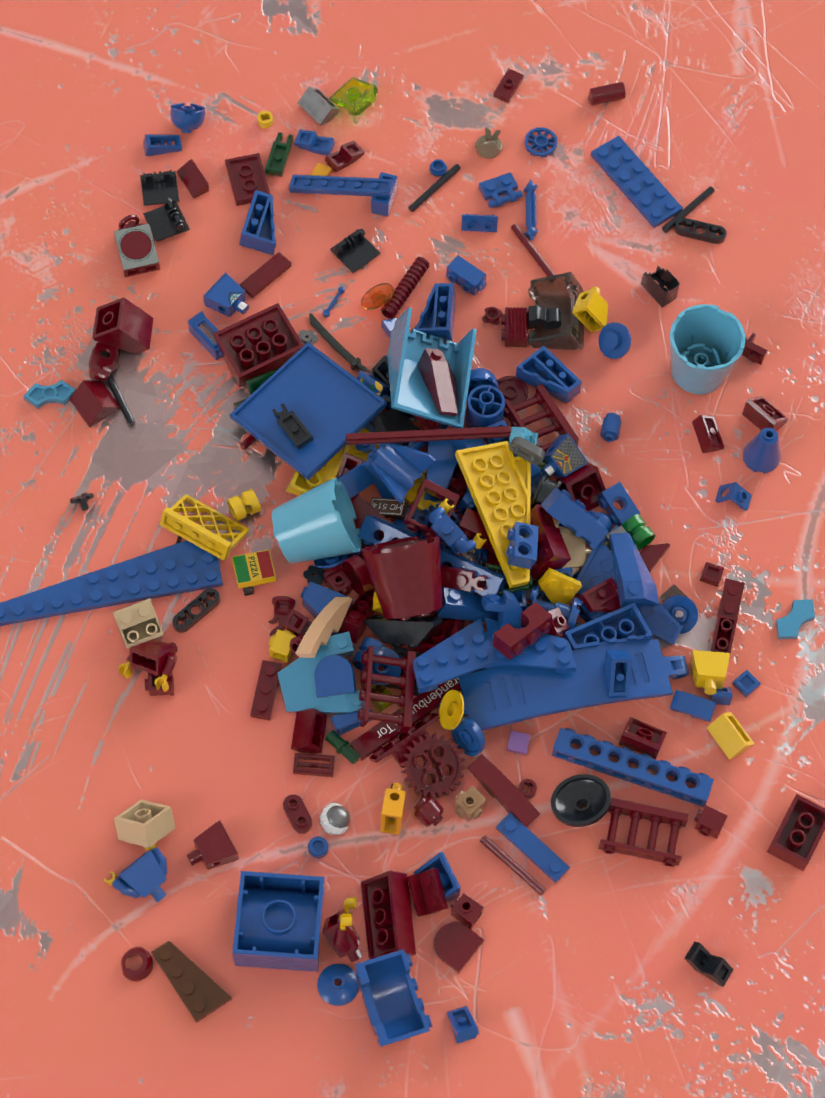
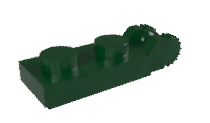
[265,132,293,177]

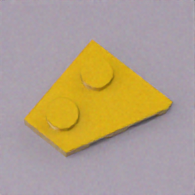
[538,568,582,605]

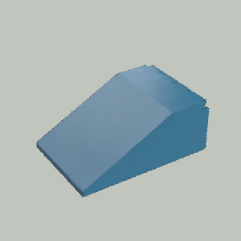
[387,307,477,428]

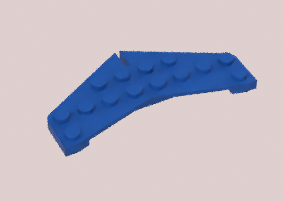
[413,618,576,693]

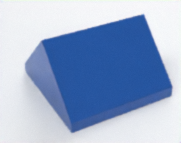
[413,852,461,902]

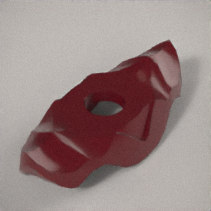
[89,341,120,381]

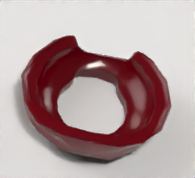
[121,947,153,981]

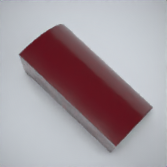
[291,708,327,754]

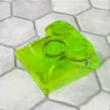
[329,77,378,116]

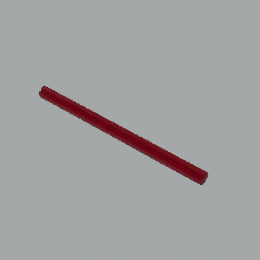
[345,426,511,445]

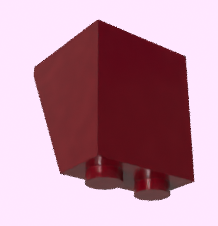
[92,297,154,354]

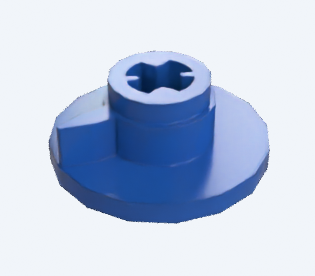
[598,322,631,359]

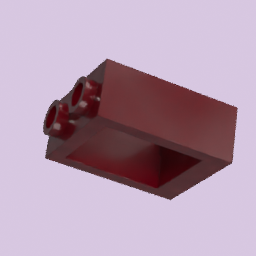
[403,479,460,537]

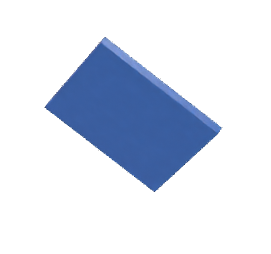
[229,342,388,480]

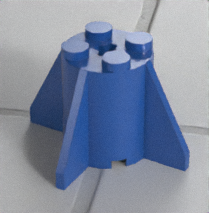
[363,443,435,503]

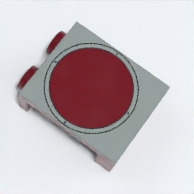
[114,224,160,277]

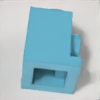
[508,427,538,446]

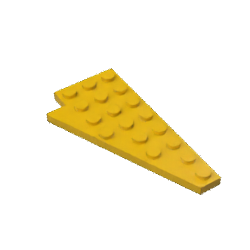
[455,441,531,588]

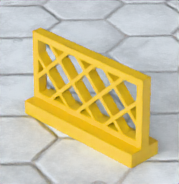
[160,494,250,561]

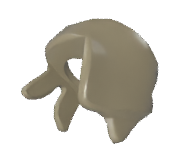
[475,127,502,158]

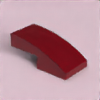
[325,141,365,172]

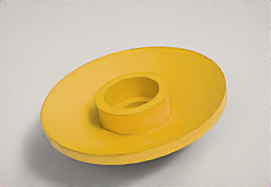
[439,690,464,730]

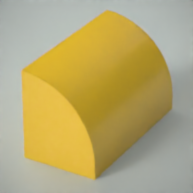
[707,712,754,760]

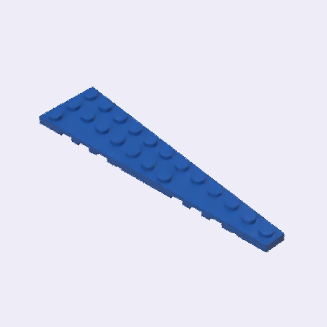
[0,540,223,626]

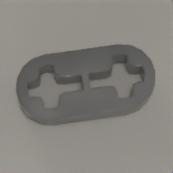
[509,437,545,465]

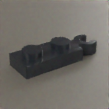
[272,403,314,450]

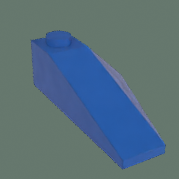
[437,586,499,622]

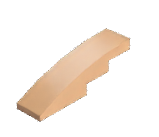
[295,597,352,658]

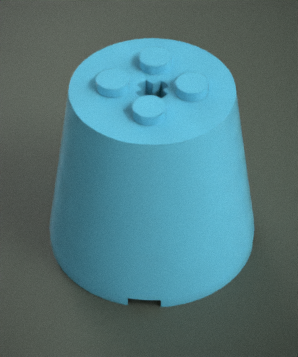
[670,304,745,394]
[272,478,362,564]

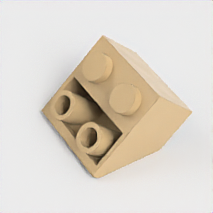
[112,598,164,649]

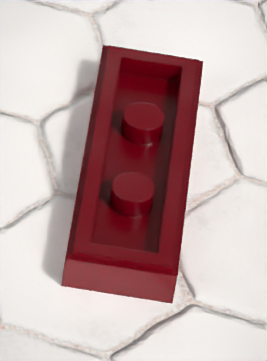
[240,252,292,298]

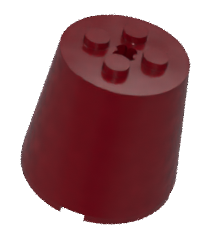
[361,534,443,620]

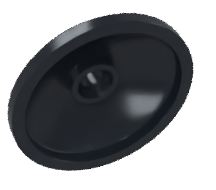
[551,774,611,827]

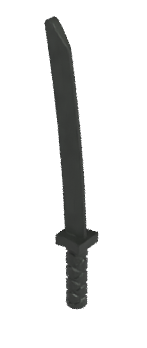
[309,313,373,375]

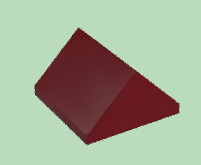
[70,380,121,427]
[742,396,789,431]
[619,717,667,760]

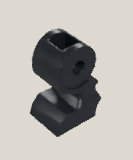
[527,305,561,330]

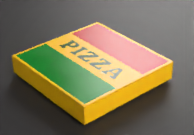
[232,549,276,589]

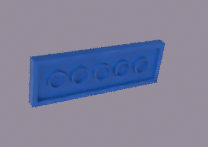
[590,136,683,228]

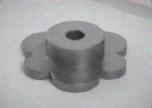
[299,330,318,346]

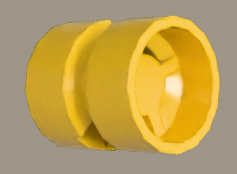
[227,489,261,522]

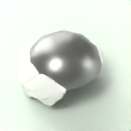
[320,803,350,835]

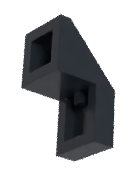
[684,941,734,987]

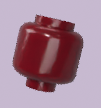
[414,796,444,827]

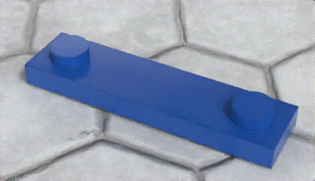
[496,813,570,883]

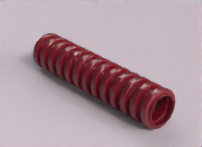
[381,257,430,319]

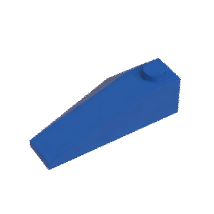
[609,533,659,607]

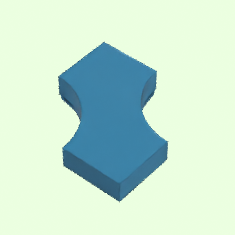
[23,380,76,409]
[776,599,815,639]

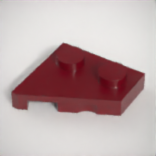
[580,577,623,613]

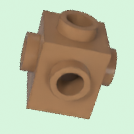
[454,786,487,822]

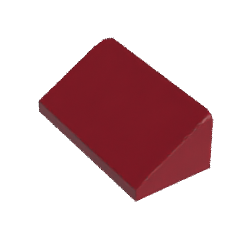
[177,159,209,198]
[692,415,725,453]

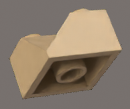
[114,800,175,848]

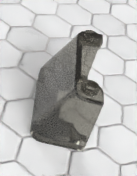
[528,272,584,350]

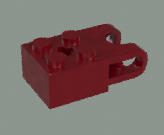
[530,504,571,580]

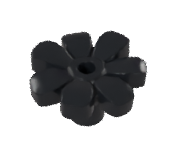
[70,493,94,511]

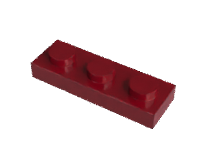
[250,660,282,720]

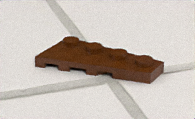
[152,941,232,1023]

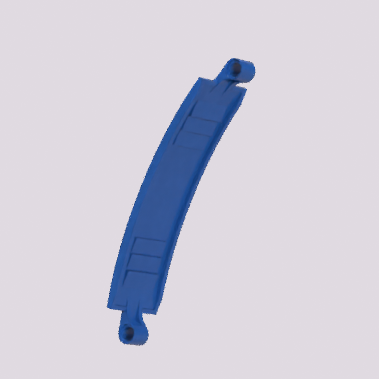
[438,639,690,731]

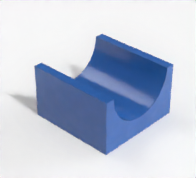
[232,871,325,972]

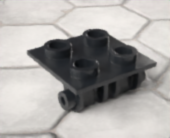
[140,170,179,206]
[143,198,190,242]
[330,228,381,273]

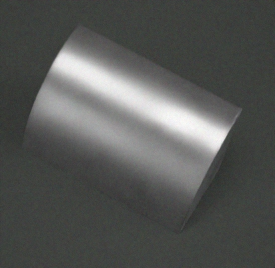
[298,86,340,125]

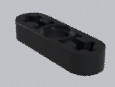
[675,218,726,244]
[173,588,220,633]

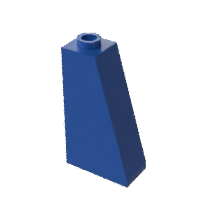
[424,440,458,502]

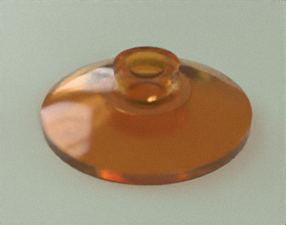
[361,283,394,310]

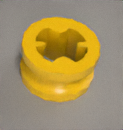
[257,111,273,129]

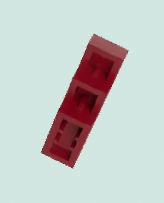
[467,754,540,827]

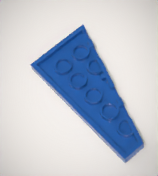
[576,542,683,645]

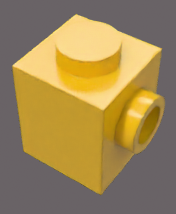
[269,630,296,663]

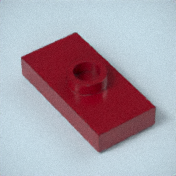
[493,68,524,103]

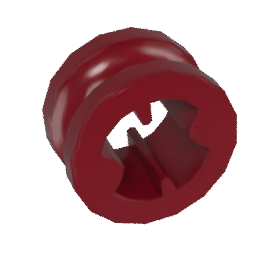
[518,779,537,799]

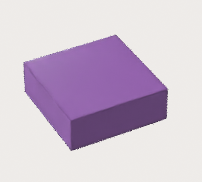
[507,731,530,755]

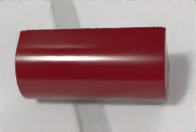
[588,82,626,106]

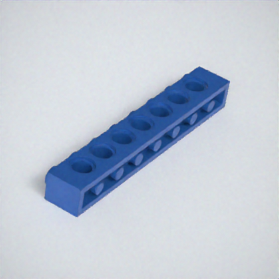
[358,515,507,598]
[552,728,714,807]

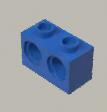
[506,522,539,569]

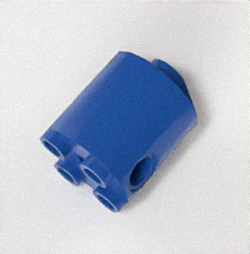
[466,385,505,428]

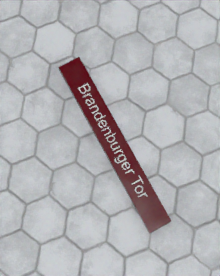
[350,668,487,761]

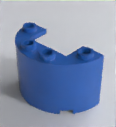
[355,949,432,1047]

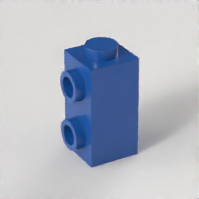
[446,255,487,296]

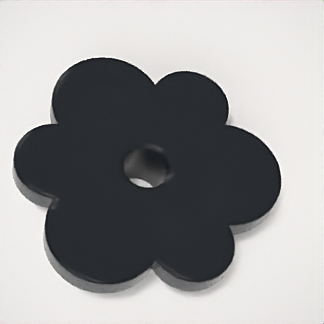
[303,565,325,585]

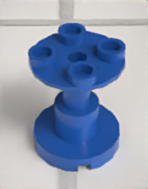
[526,585,582,634]

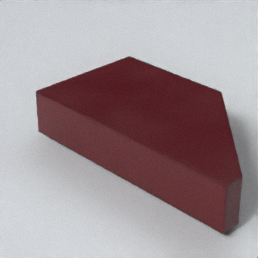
[640,543,670,573]

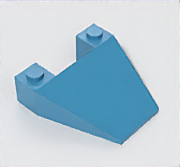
[277,632,362,715]

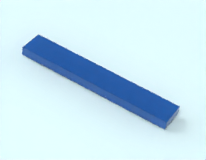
[289,175,395,197]

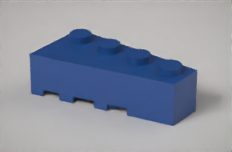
[563,603,653,650]

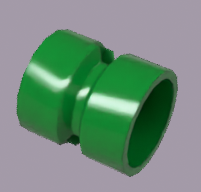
[622,514,656,550]

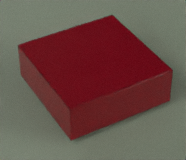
[700,562,724,587]

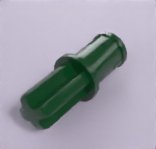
[325,730,360,764]

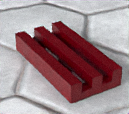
[293,753,335,777]

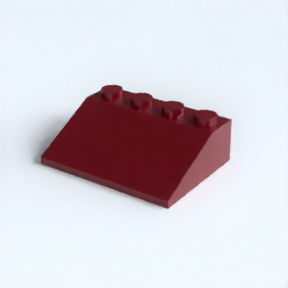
[213,303,304,388]

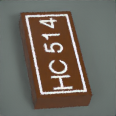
[370,497,409,519]

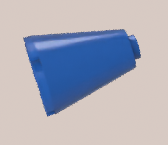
[743,428,781,473]

